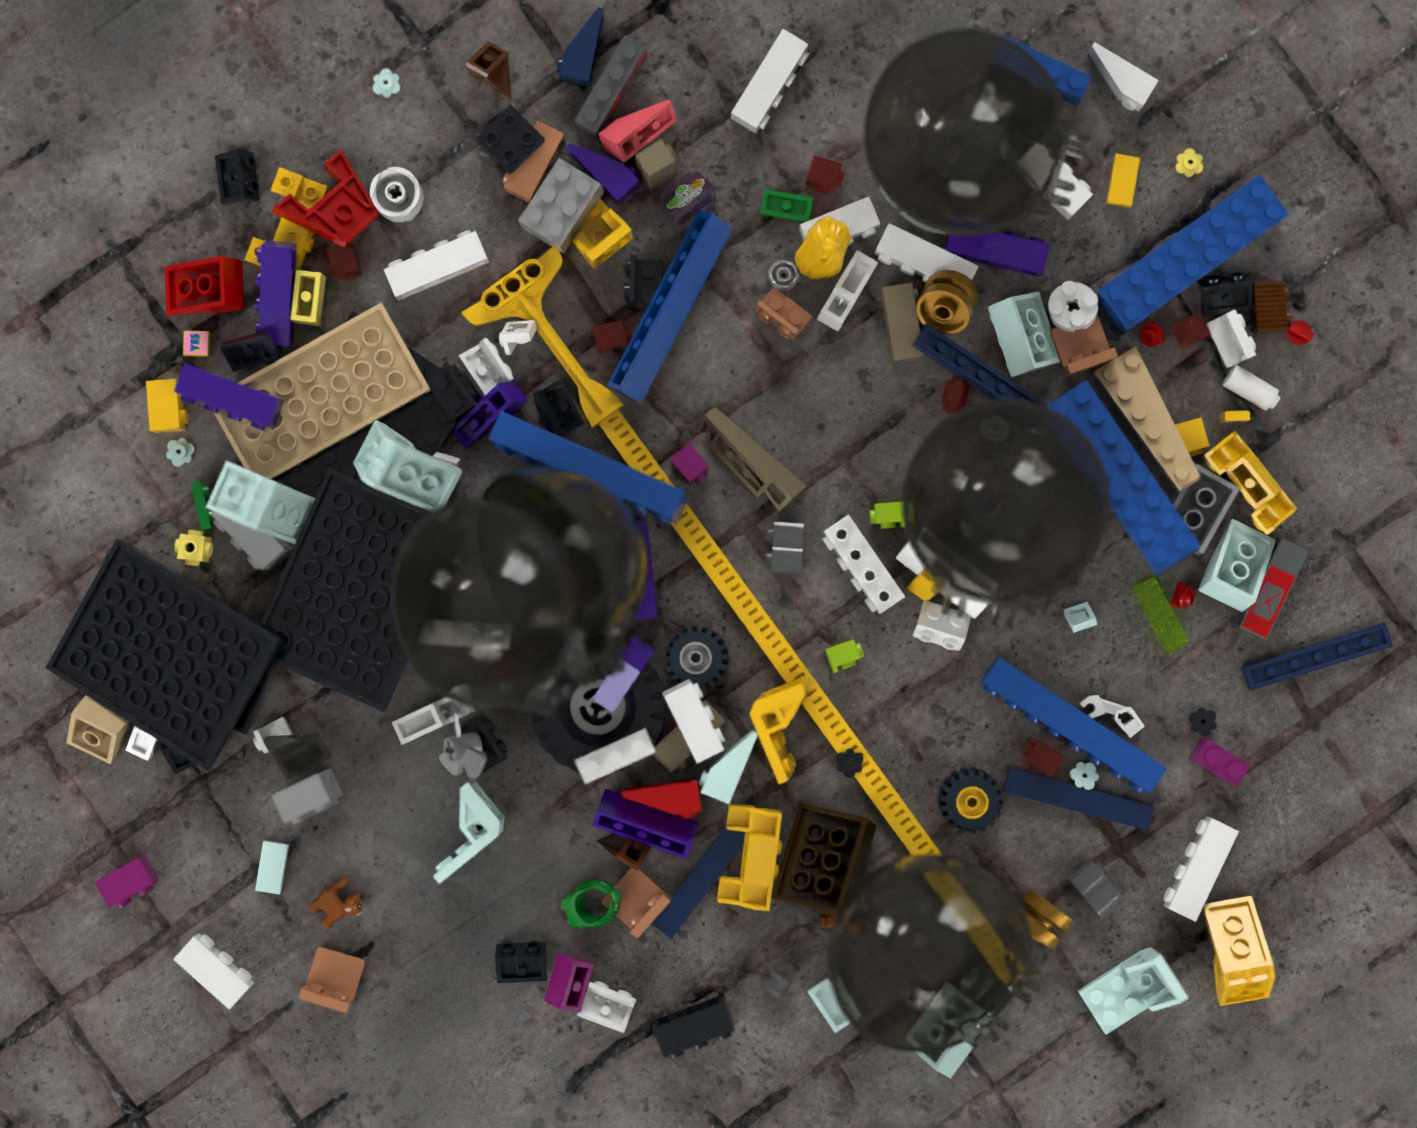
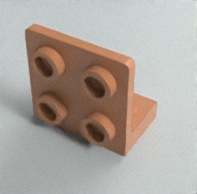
[755,287,813,341]
[1050,315,1118,377]
[602,867,671,939]
[298,946,366,1013]

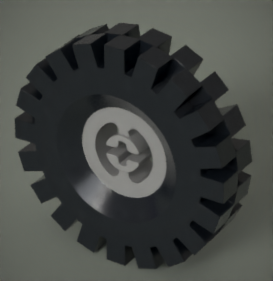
[529,639,666,774]

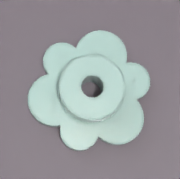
[373,69,400,98]
[166,438,195,467]
[1070,762,1099,790]

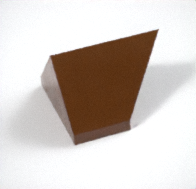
[465,41,511,99]
[597,833,651,871]

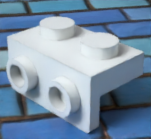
[1206,310,1256,368]
[456,338,513,398]
[913,600,971,651]
[577,981,636,1033]

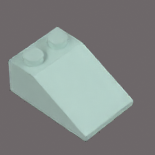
[1198,519,1276,612]
[698,729,758,804]

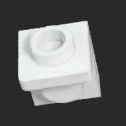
[499,320,537,355]
[253,717,296,754]
[126,726,158,761]

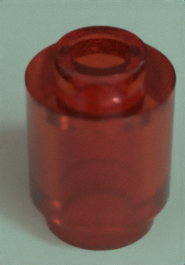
[941,377,971,415]

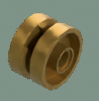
[916,270,978,335]
[1009,889,1075,951]

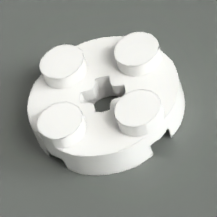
[1048,281,1098,332]

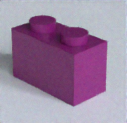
[670,443,709,485]
[1188,737,1250,787]
[94,855,159,909]
[544,953,594,1013]

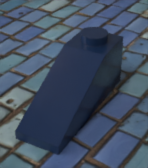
[556,7,604,87]

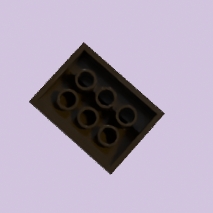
[771,803,877,922]

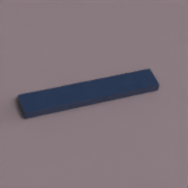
[912,323,1047,428]
[1241,623,1393,690]
[1003,767,1154,831]
[652,826,745,939]

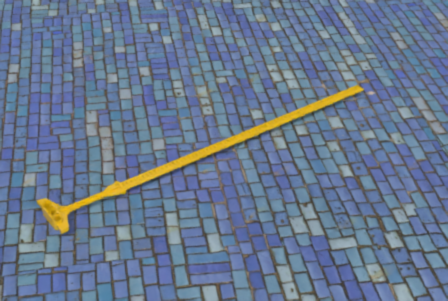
[461,247,1028,985]

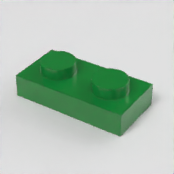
[760,189,813,223]
[191,480,215,532]

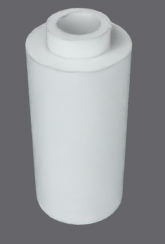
[1222,364,1280,411]

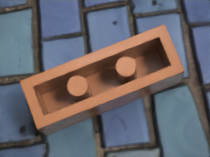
[502,120,565,203]

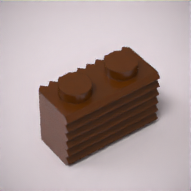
[1251,280,1291,335]

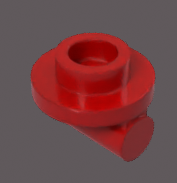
[1140,319,1166,347]
[1286,320,1315,345]
[1170,582,1195,610]

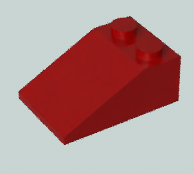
[164,255,244,316]
[622,778,702,818]

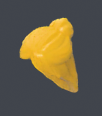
[795,216,851,280]

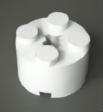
[370,167,424,222]

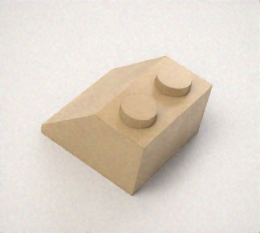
[66,694,130,764]

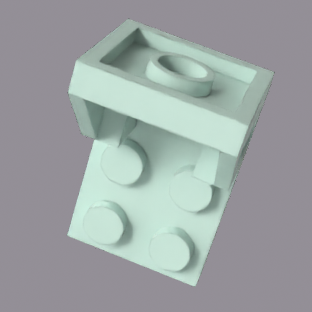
[353,420,462,515]
[206,461,315,544]
[433,778,505,884]
[1078,947,1188,1035]

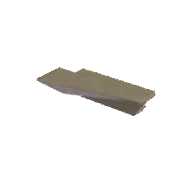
[703,408,806,512]

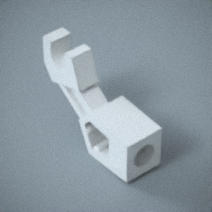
[1079,695,1145,738]

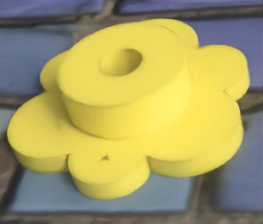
[1175,148,1203,177]

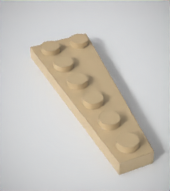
[1094,347,1200,493]

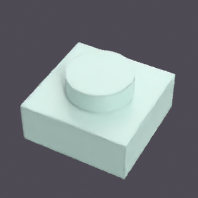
[1064,602,1097,633]

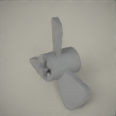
[439,705,486,779]

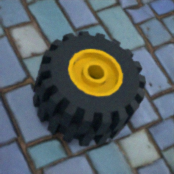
[938,767,1004,833]

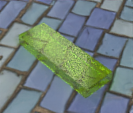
[1131,576,1189,654]

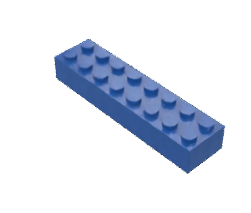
[1095,175,1289,334]
[1044,380,1200,577]
[488,411,689,526]

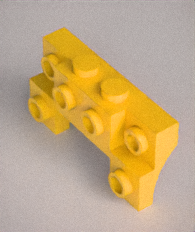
[244,167,330,270]
[1204,430,1297,535]
[717,803,782,911]

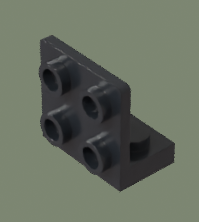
[475,104,545,174]
[624,252,662,310]

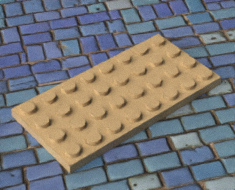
[214,302,431,480]

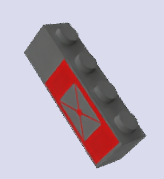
[575,35,647,139]
[1234,538,1309,641]

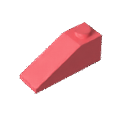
[598,100,677,163]

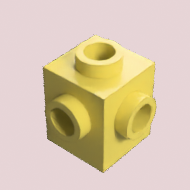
[174,530,213,566]

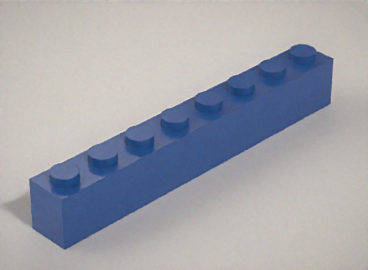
[607,210,733,403]
[980,657,1167,793]

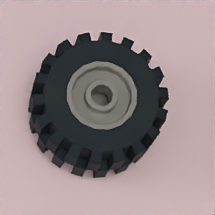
[665,626,729,689]

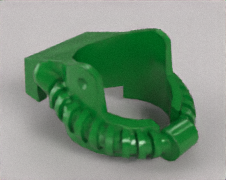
[561,879,622,929]

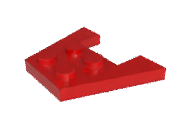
[272,149,380,248]

